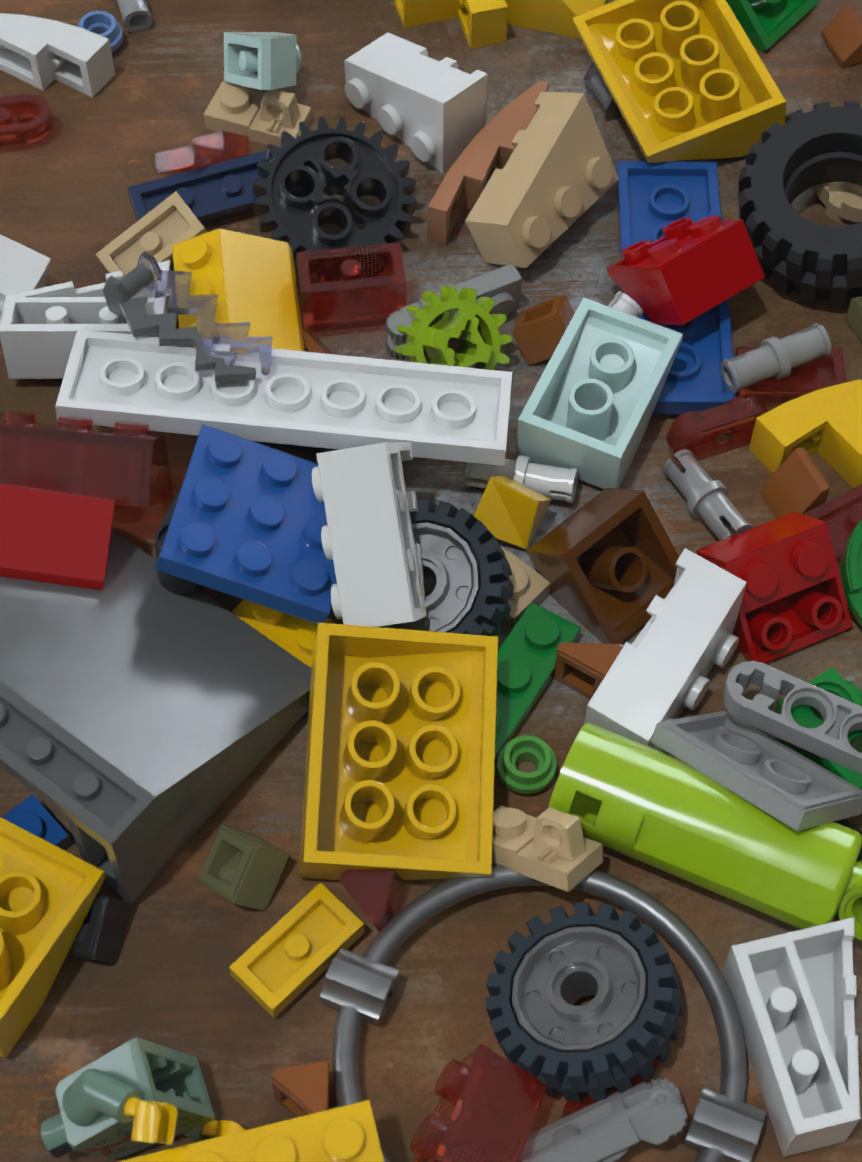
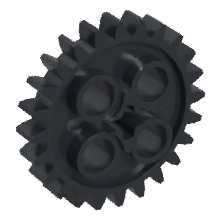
[253,116,417,277]

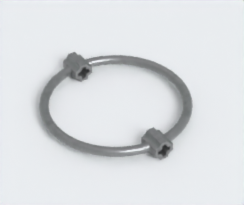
[320,864,766,1162]

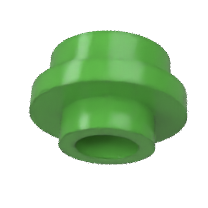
[497,735,557,794]

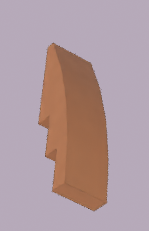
[428,80,549,245]

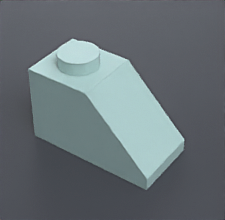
[224,32,301,90]

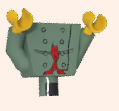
[41,1037,247,1159]

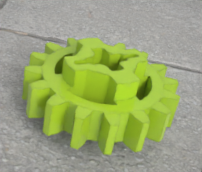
[395,286,512,370]

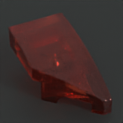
[154,131,250,175]

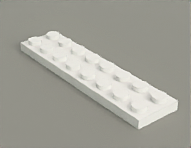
[55,329,512,466]

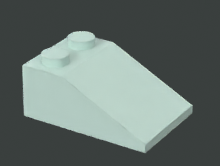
[516,298,683,489]

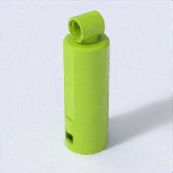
[548,722,862,940]

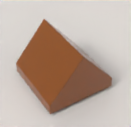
[821,4,862,67]
[271,1060,332,1118]

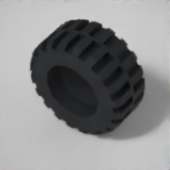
[738,101,862,306]

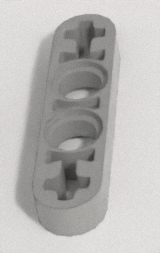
[722,661,862,775]

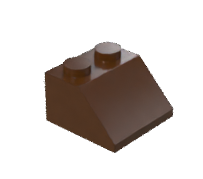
[526,488,679,644]

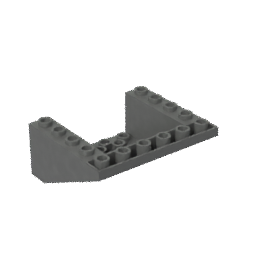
[0,529,311,903]

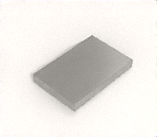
[650,711,862,831]

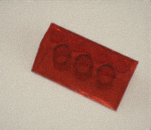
[0,411,172,508]

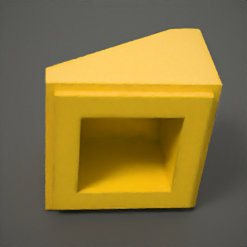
[474,475,551,549]

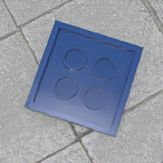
[155,424,337,624]

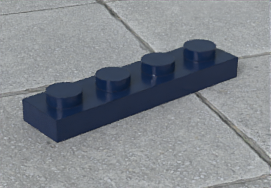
[128,146,329,224]

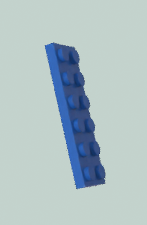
[616,161,737,415]

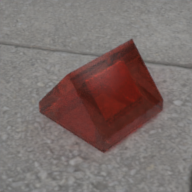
[339,870,407,932]

